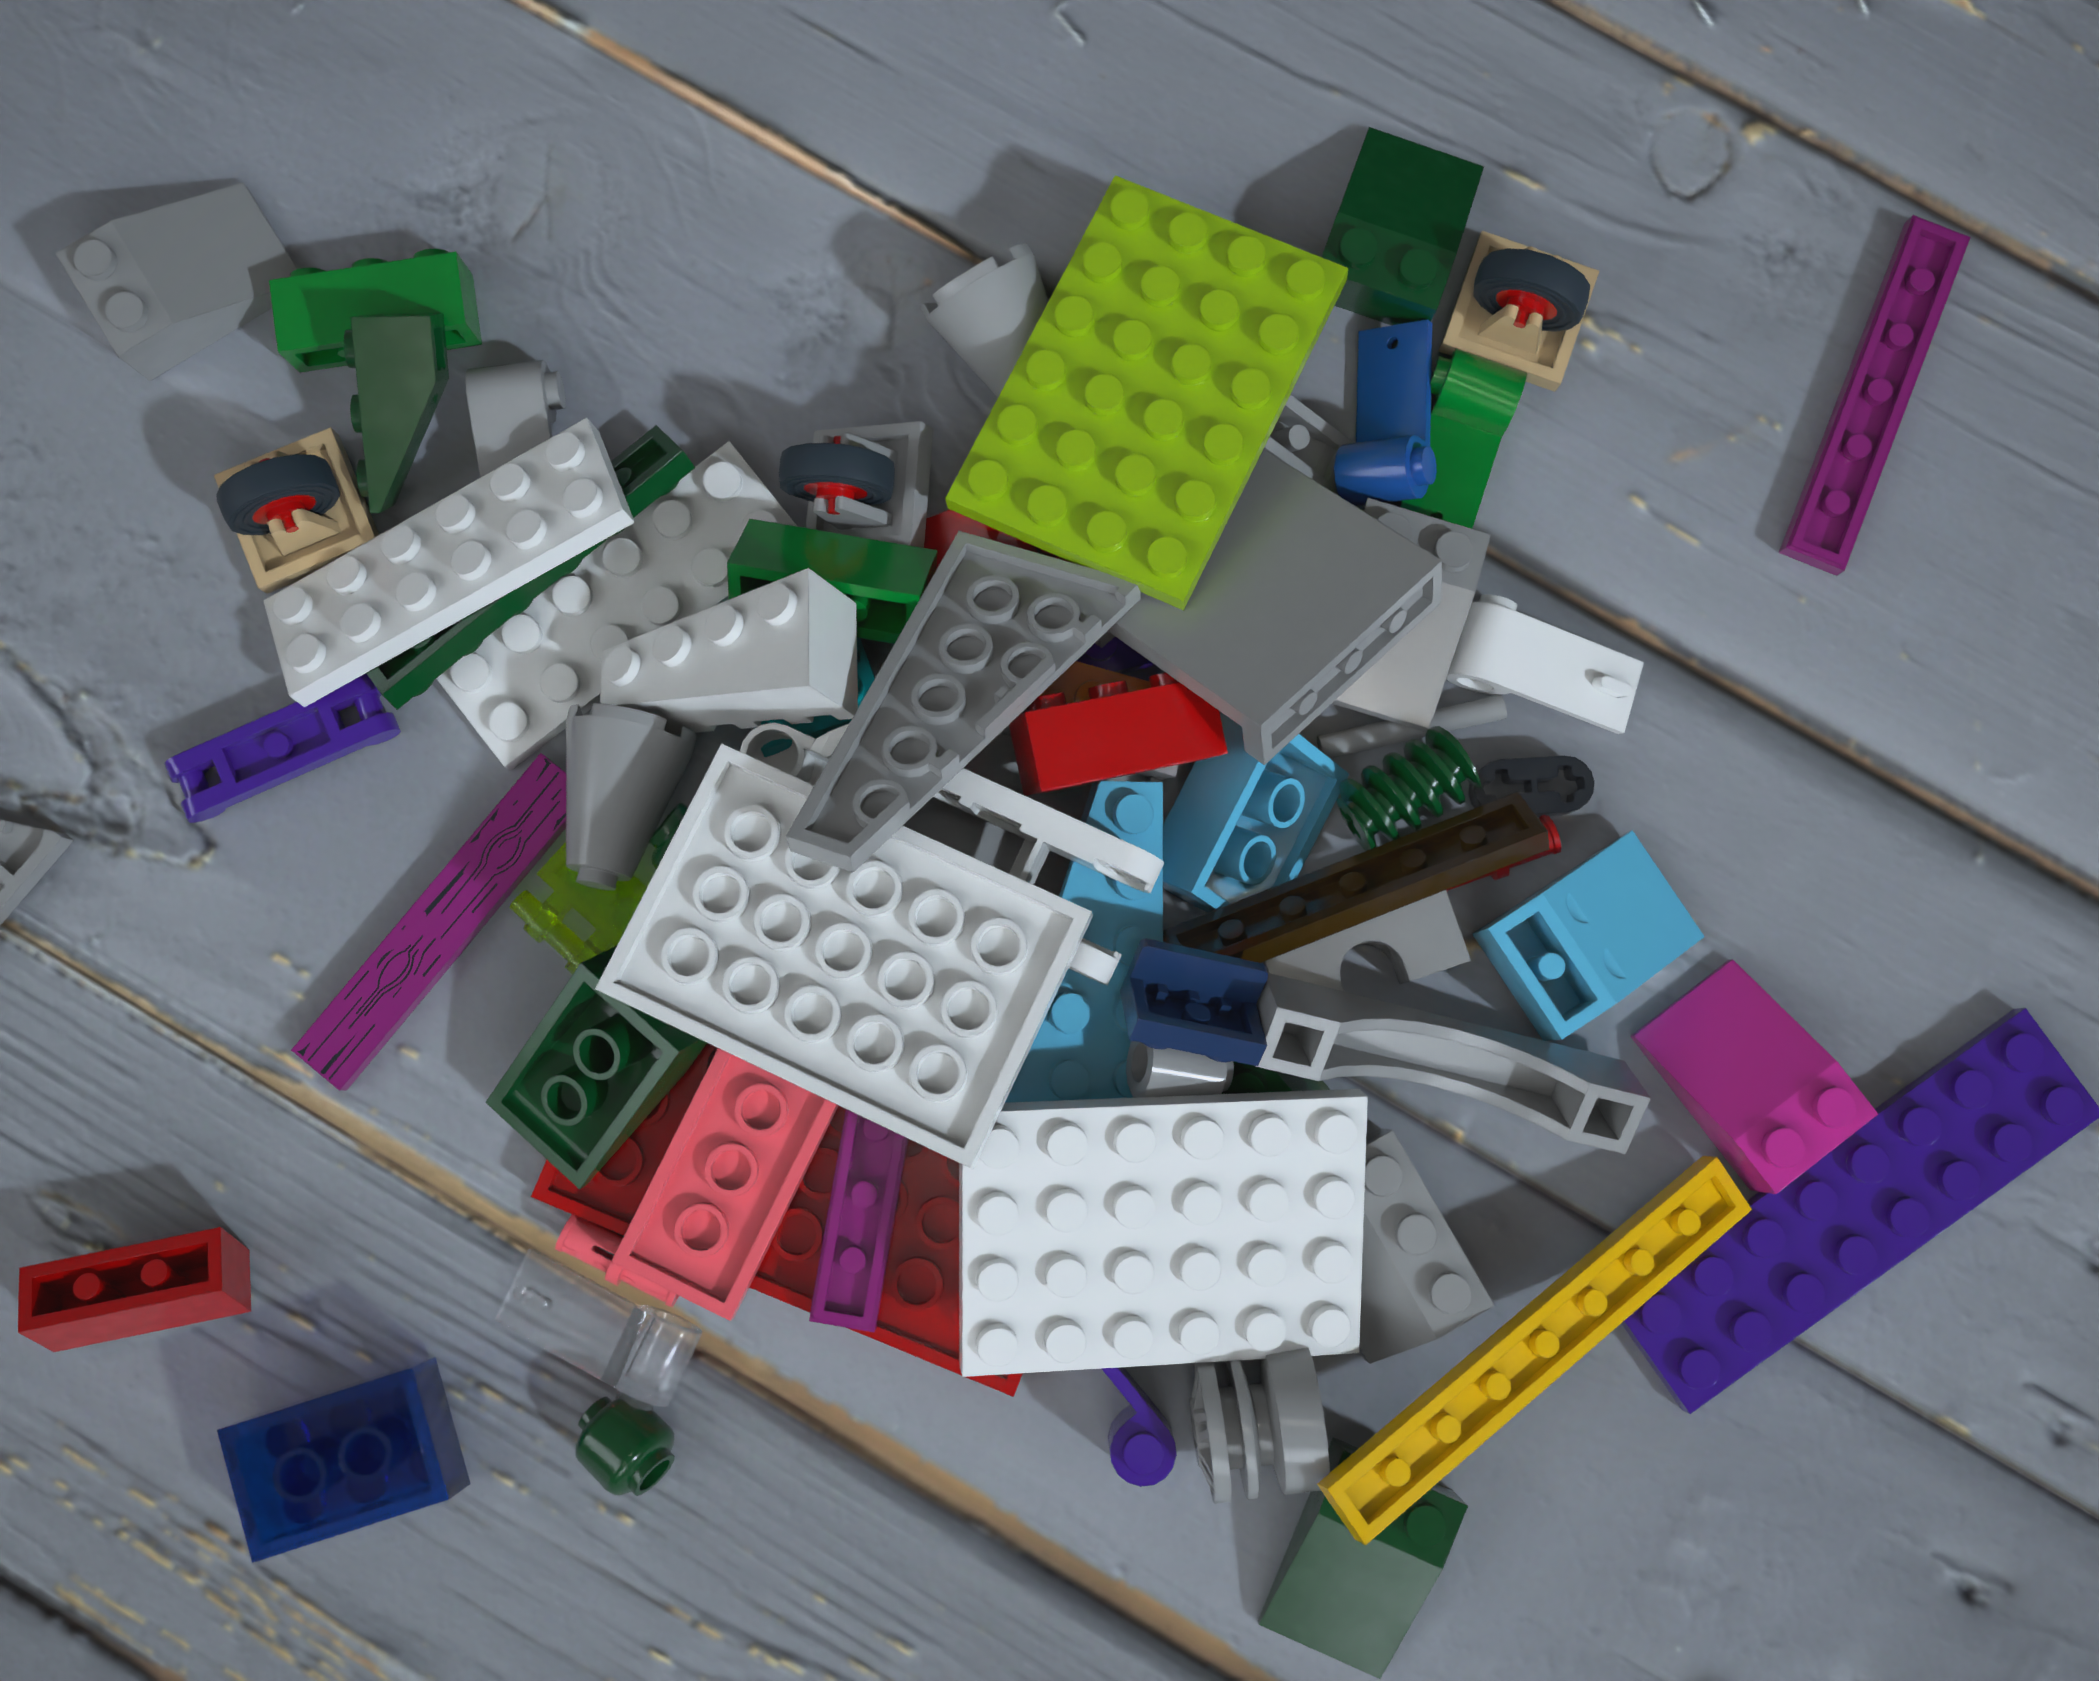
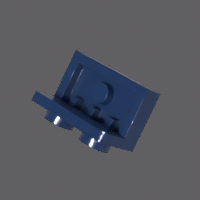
[1120,938,1268,1066]

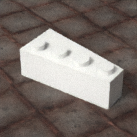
[600,568,858,735]

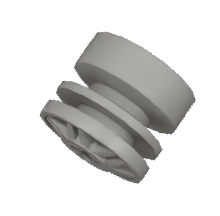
[1189,1348,1330,1504]

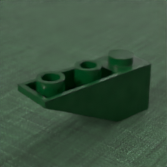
[344,314,449,513]

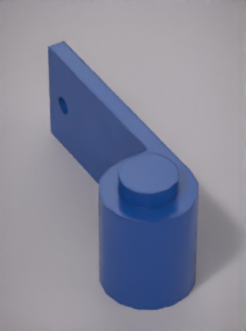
[1334,319,1437,506]

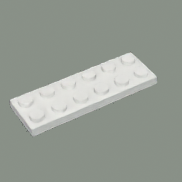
[263,418,635,707]
[436,441,798,770]

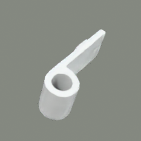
[1446,594,1644,734]

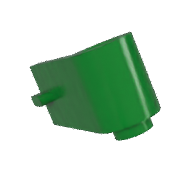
[1399,348,1527,529]

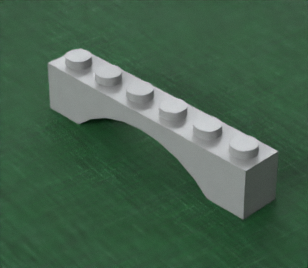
[1256,973,1651,1154]

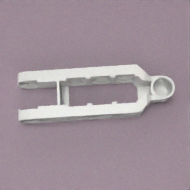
[740,723,1164,985]

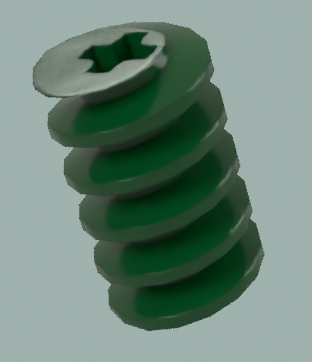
[1336,726,1482,851]

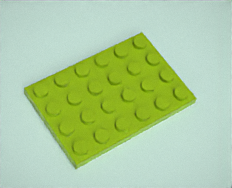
[945,175,1348,611]

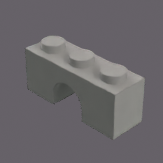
[1262,890,1471,992]

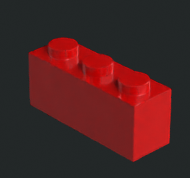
[1009,672,1228,796]
[18,1227,251,1352]

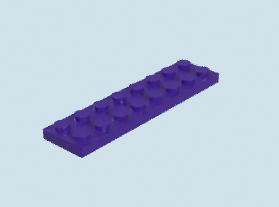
[1621,1008,2099,1414]

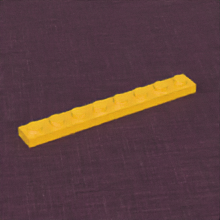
[1317,1156,1752,1545]

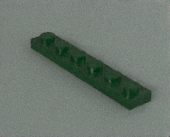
[367,425,695,710]

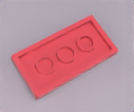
[611,1048,839,1321]

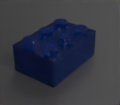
[217,1357,471,1563]

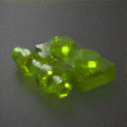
[509,842,648,975]

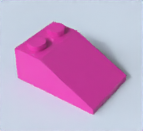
[1630,959,1878,1194]

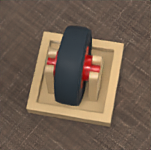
[1438,231,1599,392]
[214,427,379,594]

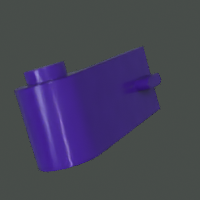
[1101,1367,1177,1487]

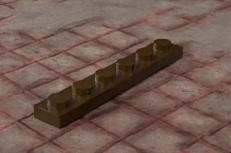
[1163,792,1549,963]

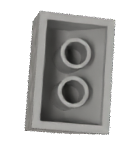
[1359,1128,1495,1364]

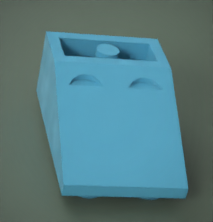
[1472,830,1705,1041]

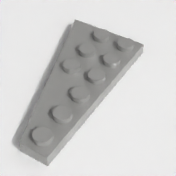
[786,531,1141,872]

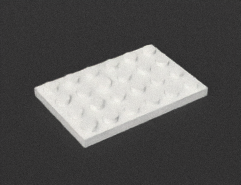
[595,743,1093,1169]
[959,1089,1368,1377]

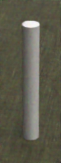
[1317,695,1507,758]

